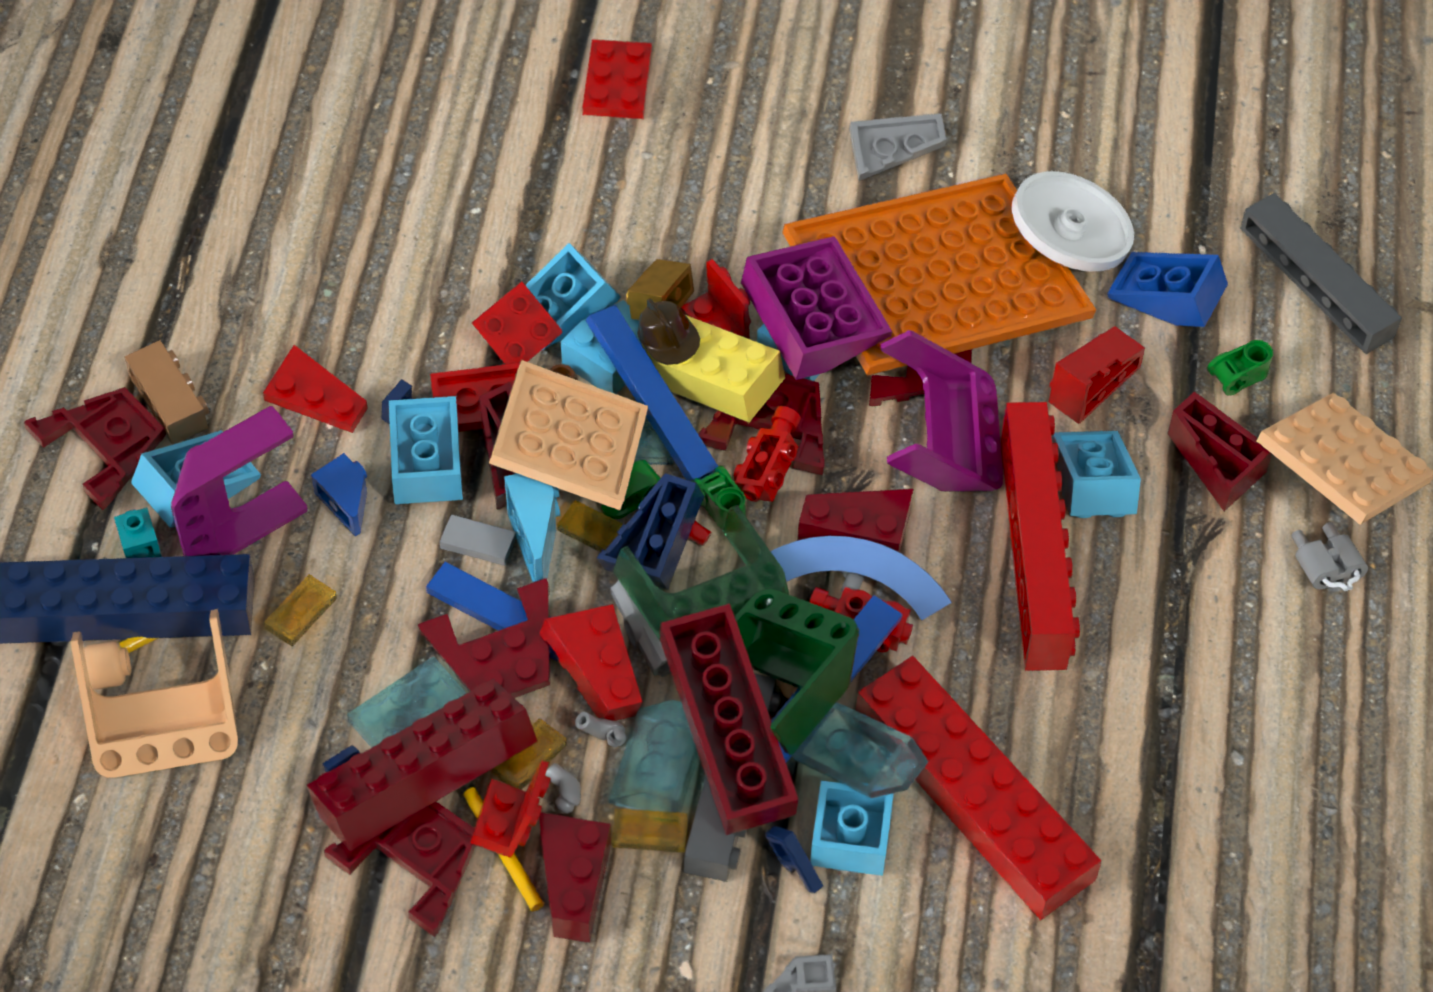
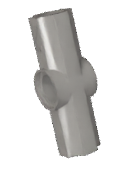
[611,576,671,677]

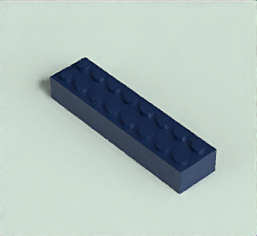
[0,554,255,644]

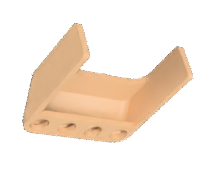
[70,609,238,778]

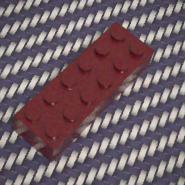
[660,603,799,835]
[306,679,538,851]

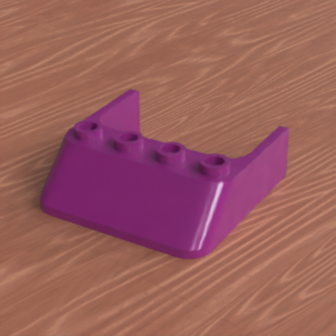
[881,330,1003,492]
[171,406,308,556]

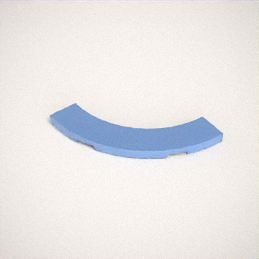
[762,536,952,620]

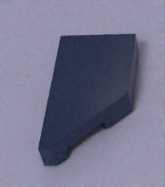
[765,826,824,894]

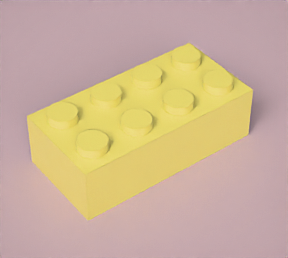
[641,315,785,422]

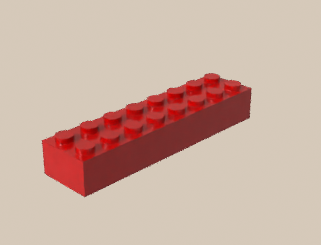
[1000,402,1080,671]
[855,655,1102,920]

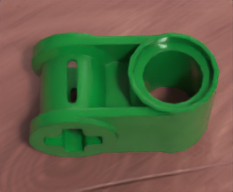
[1207,340,1273,396]
[601,460,661,519]
[691,465,746,531]

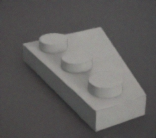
[849,113,947,181]

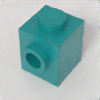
[114,507,162,558]

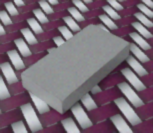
[440,515,516,566]

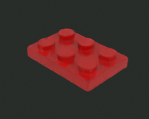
[582,39,652,119]
[430,363,520,432]

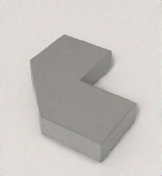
[763,954,836,992]

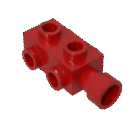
[733,406,801,502]
[810,587,913,653]

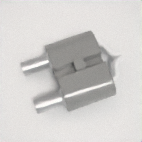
[1291,522,1368,591]

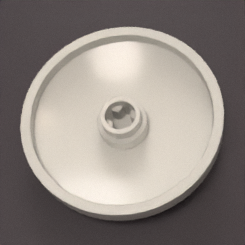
[1012,171,1134,272]

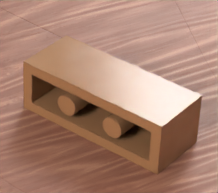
[124,340,209,445]

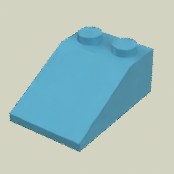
[526,243,621,352]
[561,300,642,394]
[389,396,463,504]
[131,430,261,528]
[1052,431,1141,518]
[504,473,560,583]

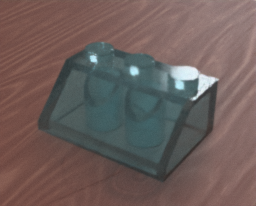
[608,700,699,821]
[792,702,929,799]

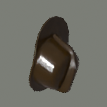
[637,298,700,365]

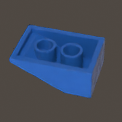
[1107,252,1228,327]

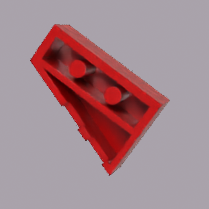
[1048,326,1145,424]
[539,604,643,721]

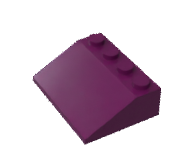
[741,236,892,380]

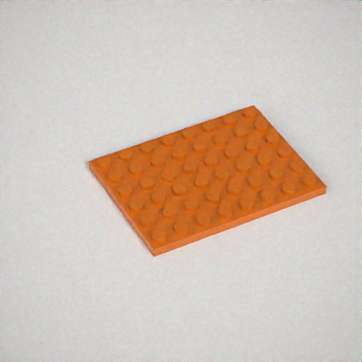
[782,174,1096,376]

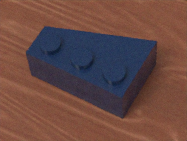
[596,473,704,590]

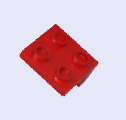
[681,259,751,339]
[471,281,562,364]
[470,760,551,858]

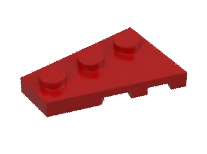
[263,345,368,433]

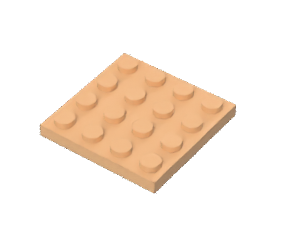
[489,360,648,510]
[1256,392,1433,525]

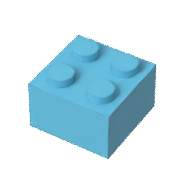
[810,781,894,876]

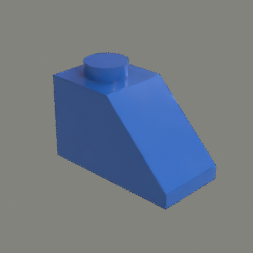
[311,453,367,536]

